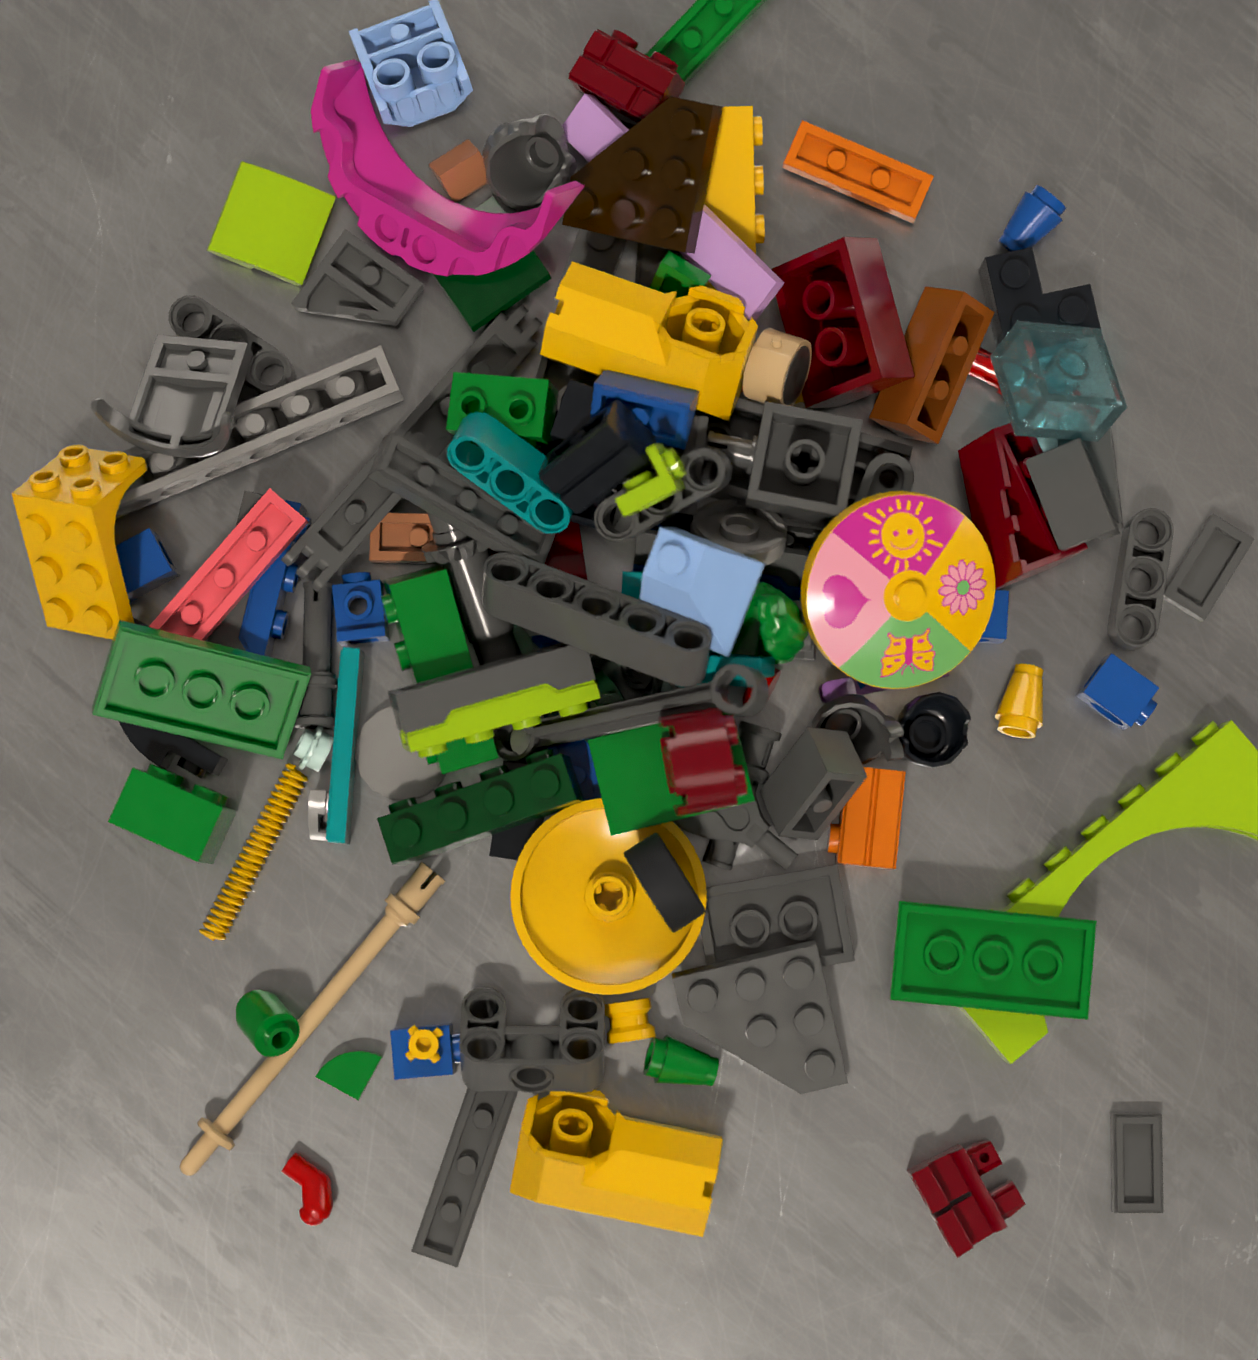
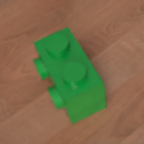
[446,372,558,449]

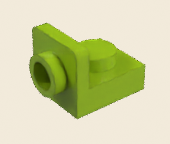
[615,443,686,517]

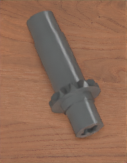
[422,512,522,665]

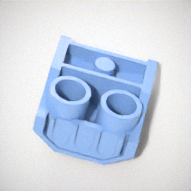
[348,0,473,127]

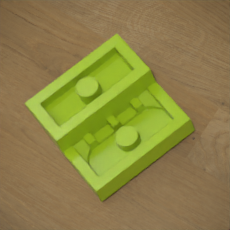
[206,161,336,286]

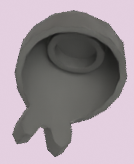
[812,694,904,765]

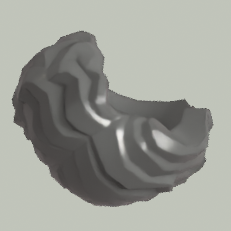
[482,113,577,212]

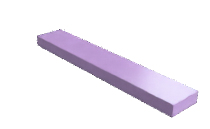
[562,94,784,320]

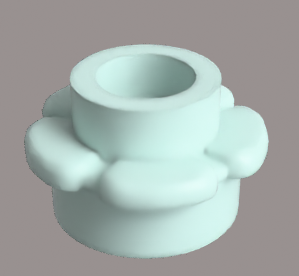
[293,726,334,772]

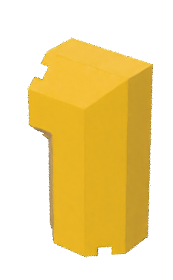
[540,261,758,421]
[510,1090,723,1237]

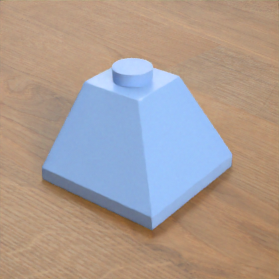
[640,527,766,657]

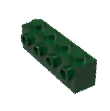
[377,749,585,866]

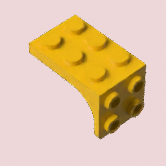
[11,445,147,640]

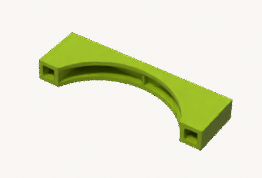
[959,720,1258,1064]

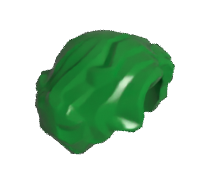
[731,582,808,665]

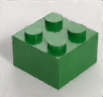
[108,764,237,864]

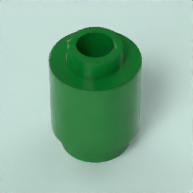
[236,990,300,1057]

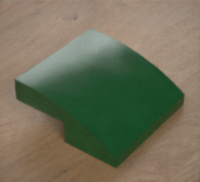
[431,196,552,332]

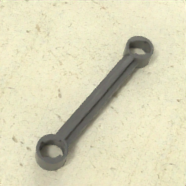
[493,664,769,763]

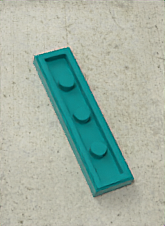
[326,647,365,844]

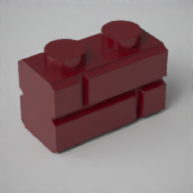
[568,29,685,123]

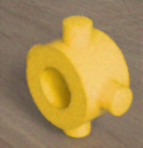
[405,1025,444,1064]

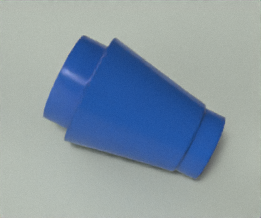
[998,185,1066,252]

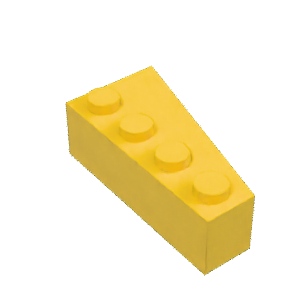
[704,106,765,291]

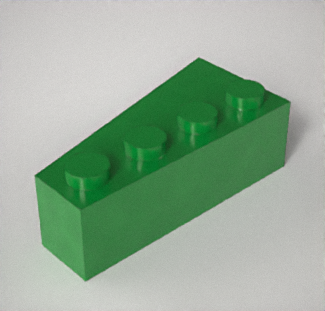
[380,565,498,774]

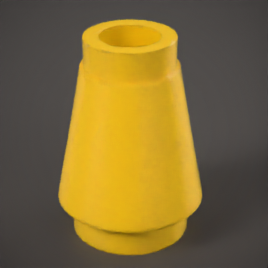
[995,664,1044,739]

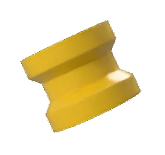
[605,997,656,1044]

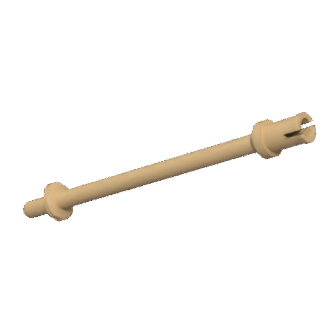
[180,861,445,1176]

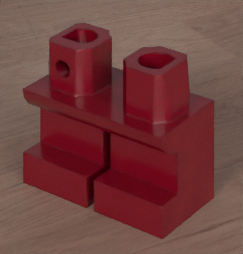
[907,1139,1025,1258]

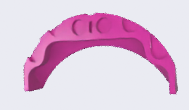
[311,59,584,276]

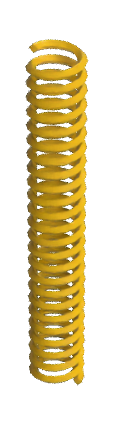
[199,763,309,941]

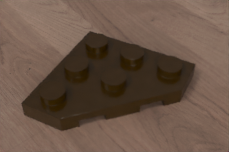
[562,97,723,253]

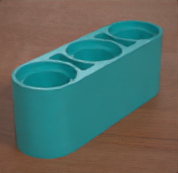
[447,412,574,534]

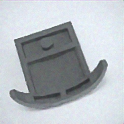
[91,334,253,458]

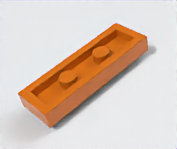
[782,120,934,224]

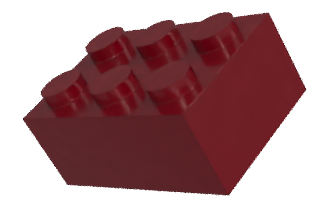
[771,237,915,408]

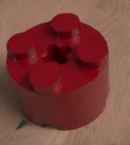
[658,707,747,816]

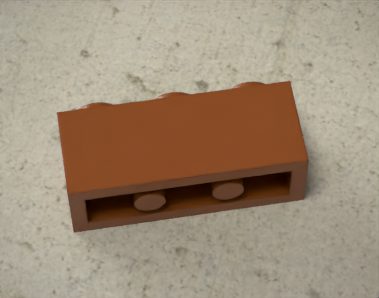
[869,286,995,444]

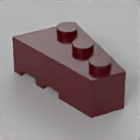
[958,417,1088,591]

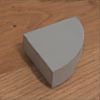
[308,789,329,841]

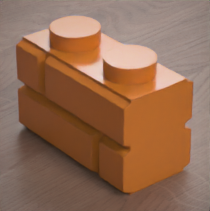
[827,767,906,870]

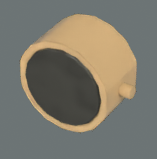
[743,328,812,406]

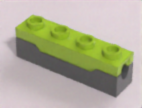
[388,642,600,758]

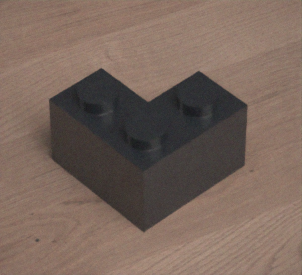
[978,247,1101,360]

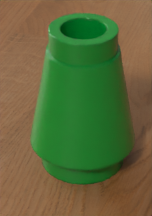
[643,1035,719,1087]

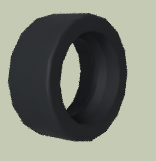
[624,833,706,932]

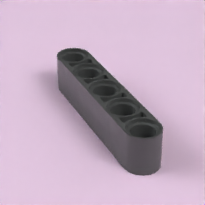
[482,552,711,687]

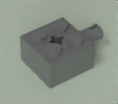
[704,401,863,523]

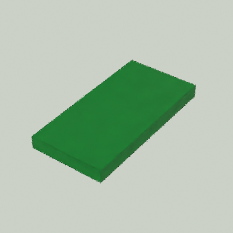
[92,620,311,759]
[889,901,1097,1020]

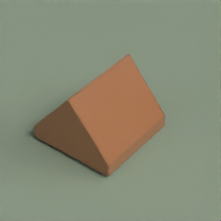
[428,139,487,203]

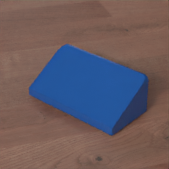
[590,370,699,450]

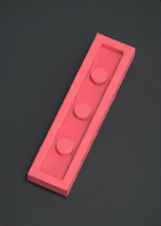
[149,488,309,641]

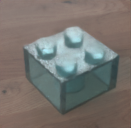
[990,321,1127,442]

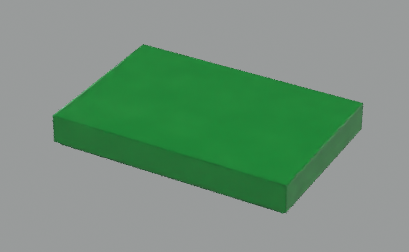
[588,711,755,836]

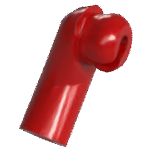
[281,1152,333,1226]

